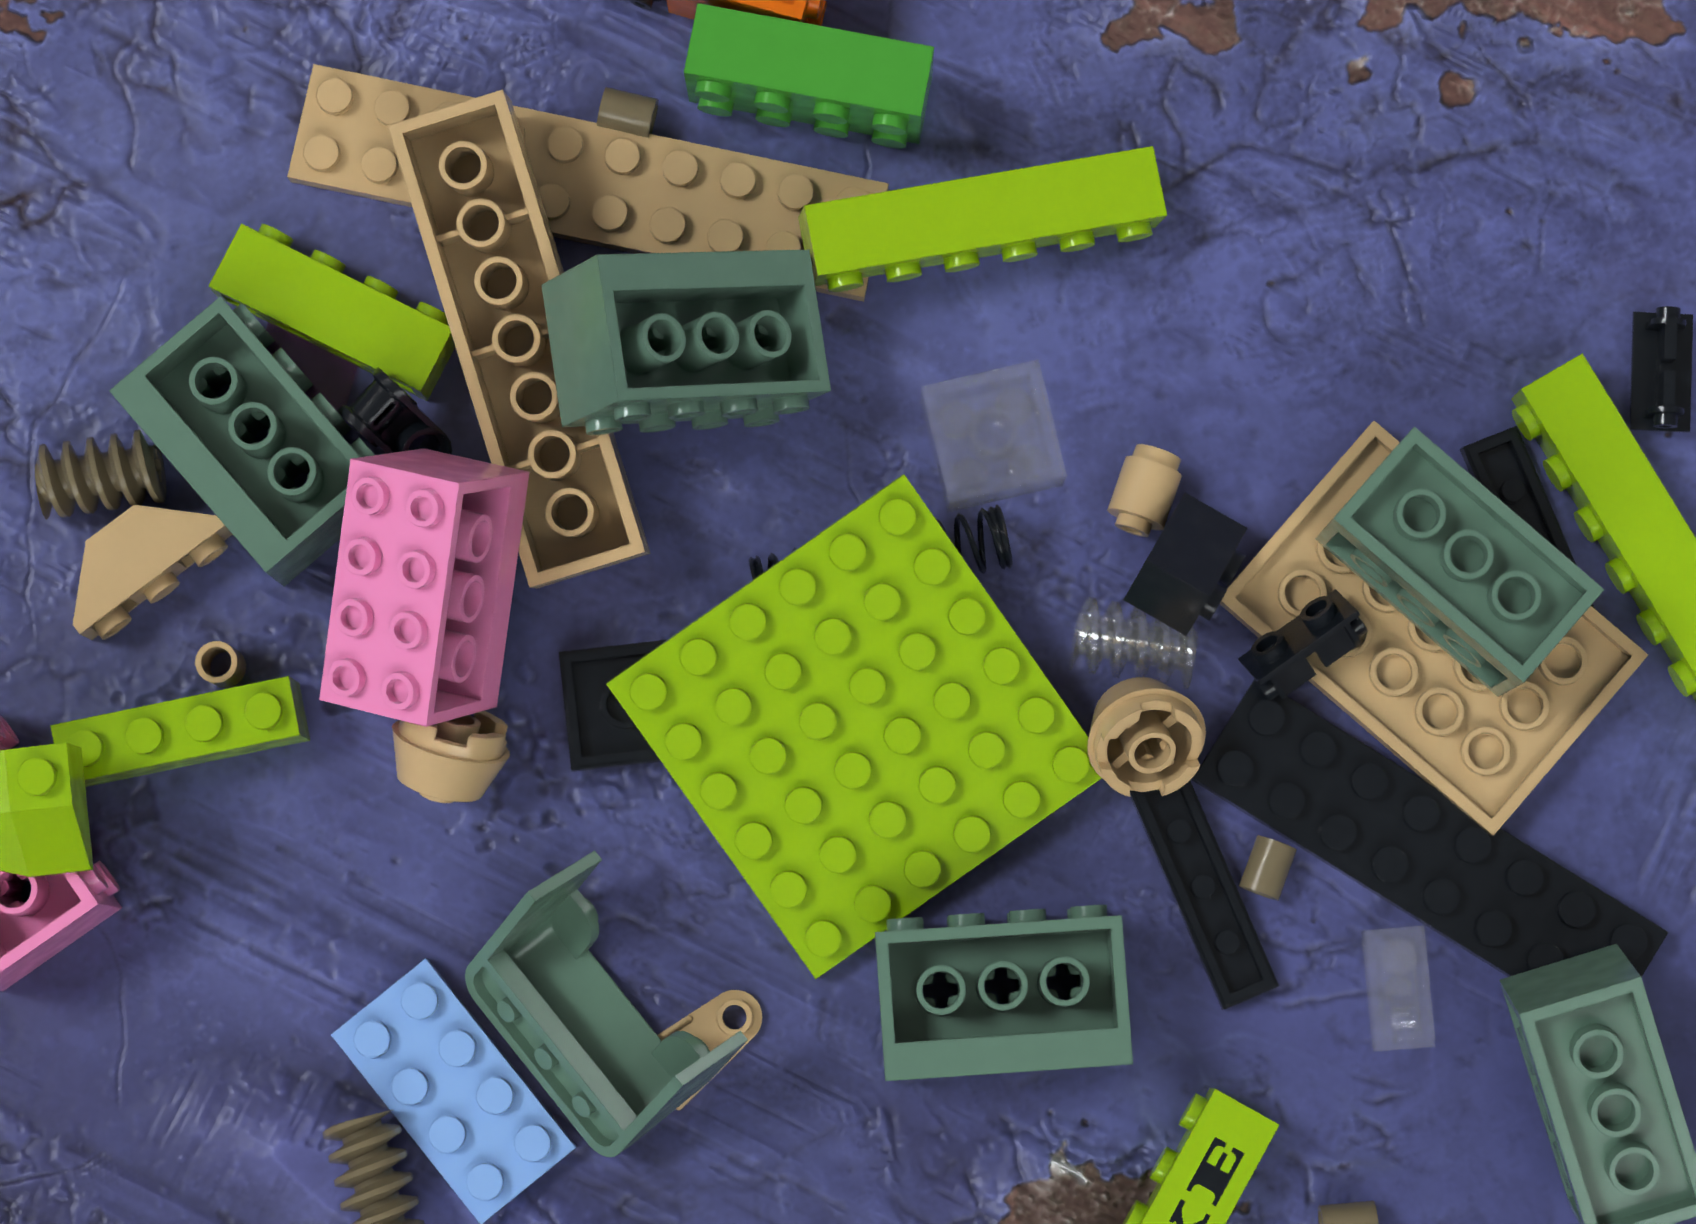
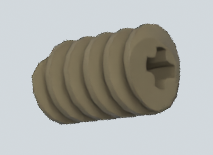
[35,430,167,520]
[322,1109,425,1224]

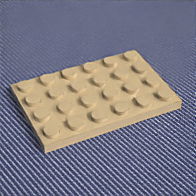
[1220,421,1648,836]

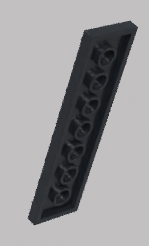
[1192,679,1669,977]

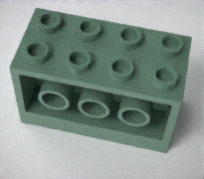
[541,249,831,435]
[109,296,374,587]
[1315,426,1604,697]
[875,905,1133,1081]
[1499,944,1696,1224]

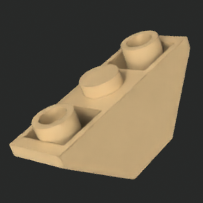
[73,505,233,640]

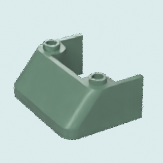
[465,850,748,1157]

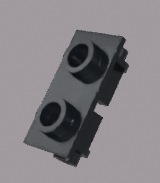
[1630,306,1693,432]
[1238,589,1368,701]

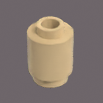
[1107,444,1182,537]

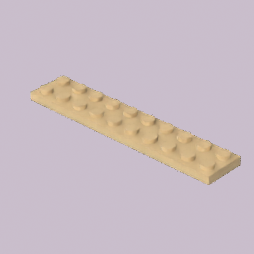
[287,64,889,302]

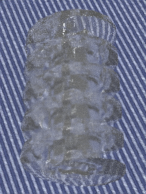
[1069,597,1198,689]

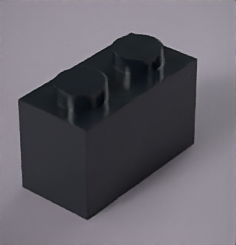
[1123,493,1247,636]

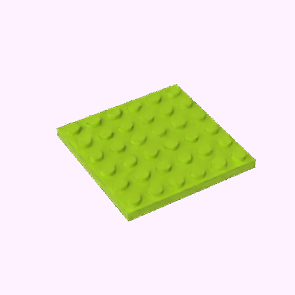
[606,474,1102,979]

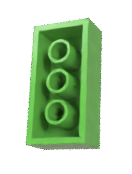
[684,3,934,149]

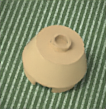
[1087,677,1206,797]
[392,711,510,803]

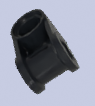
[337,367,452,454]

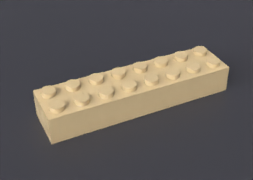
[387,89,651,589]

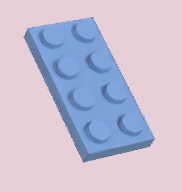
[331,958,577,1224]

